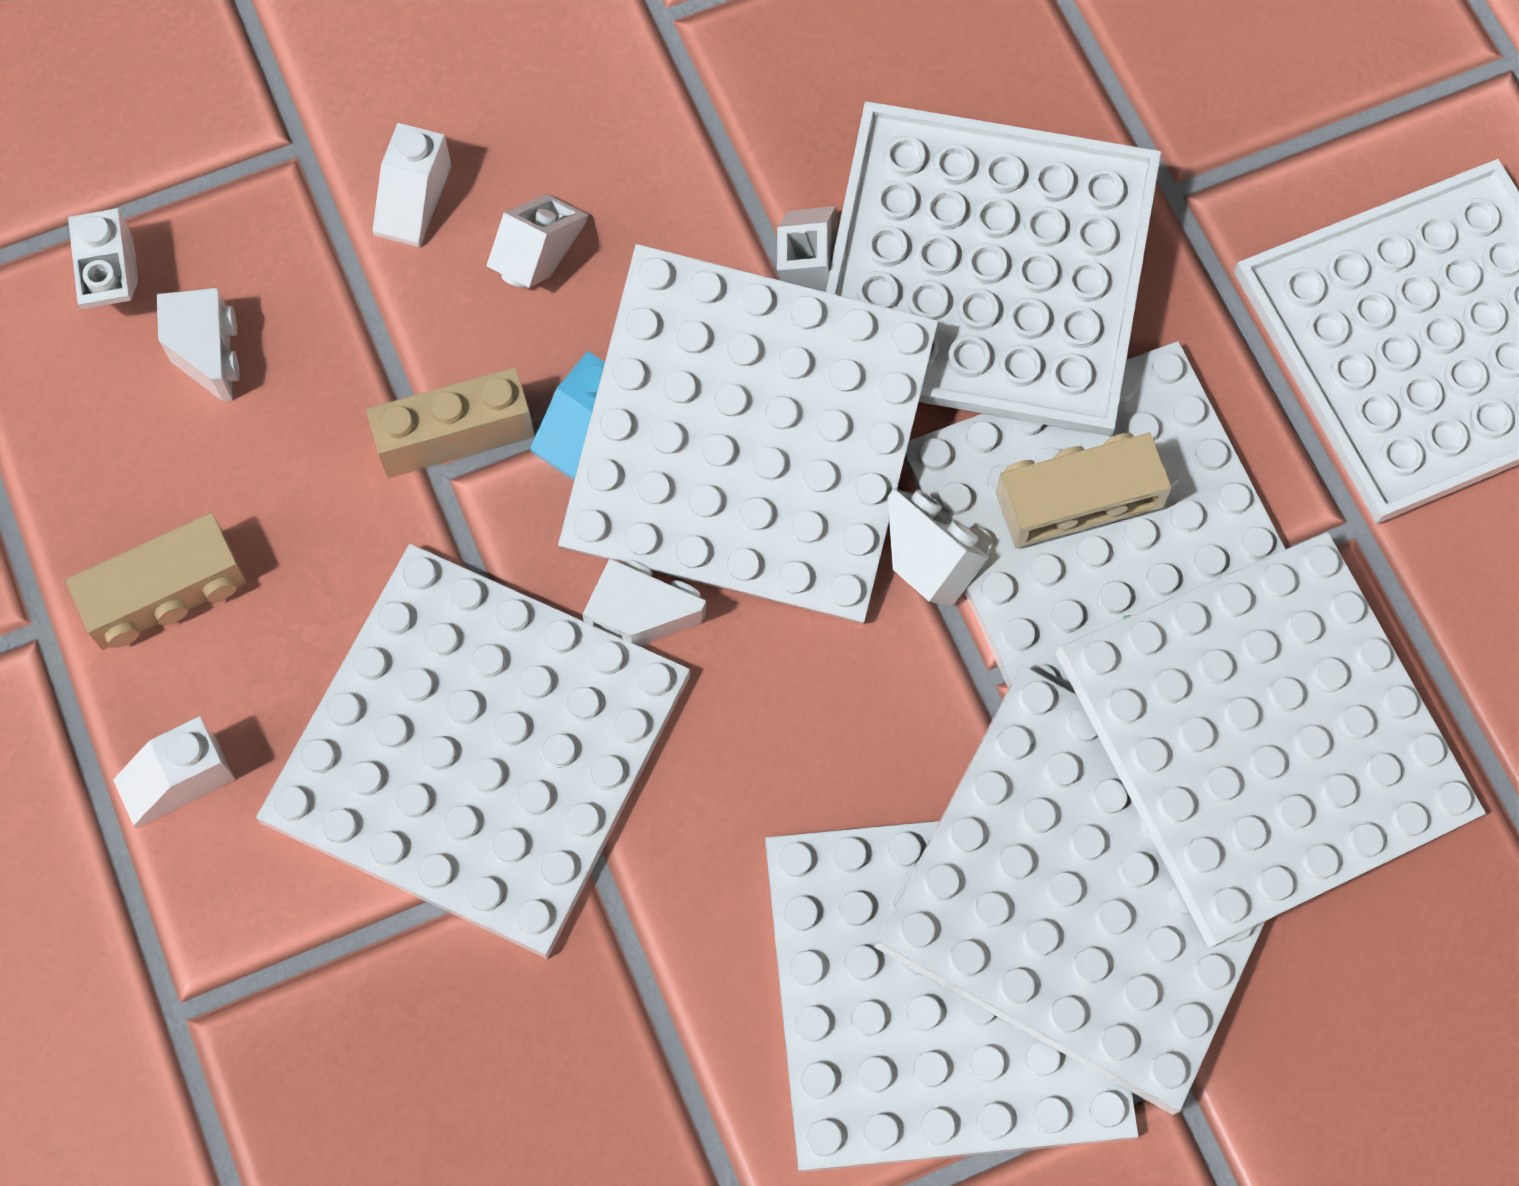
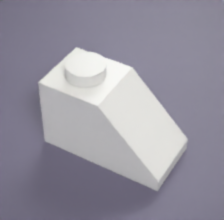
[372,123,452,247]
[486,194,588,288]
[113,716,235,828]

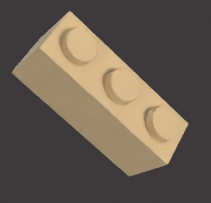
[366,367,535,478]
[996,432,1172,549]
[65,512,247,650]

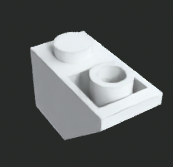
[777,206,838,292]
[68,208,139,310]
[157,288,240,401]
[888,488,989,607]
[582,559,706,646]

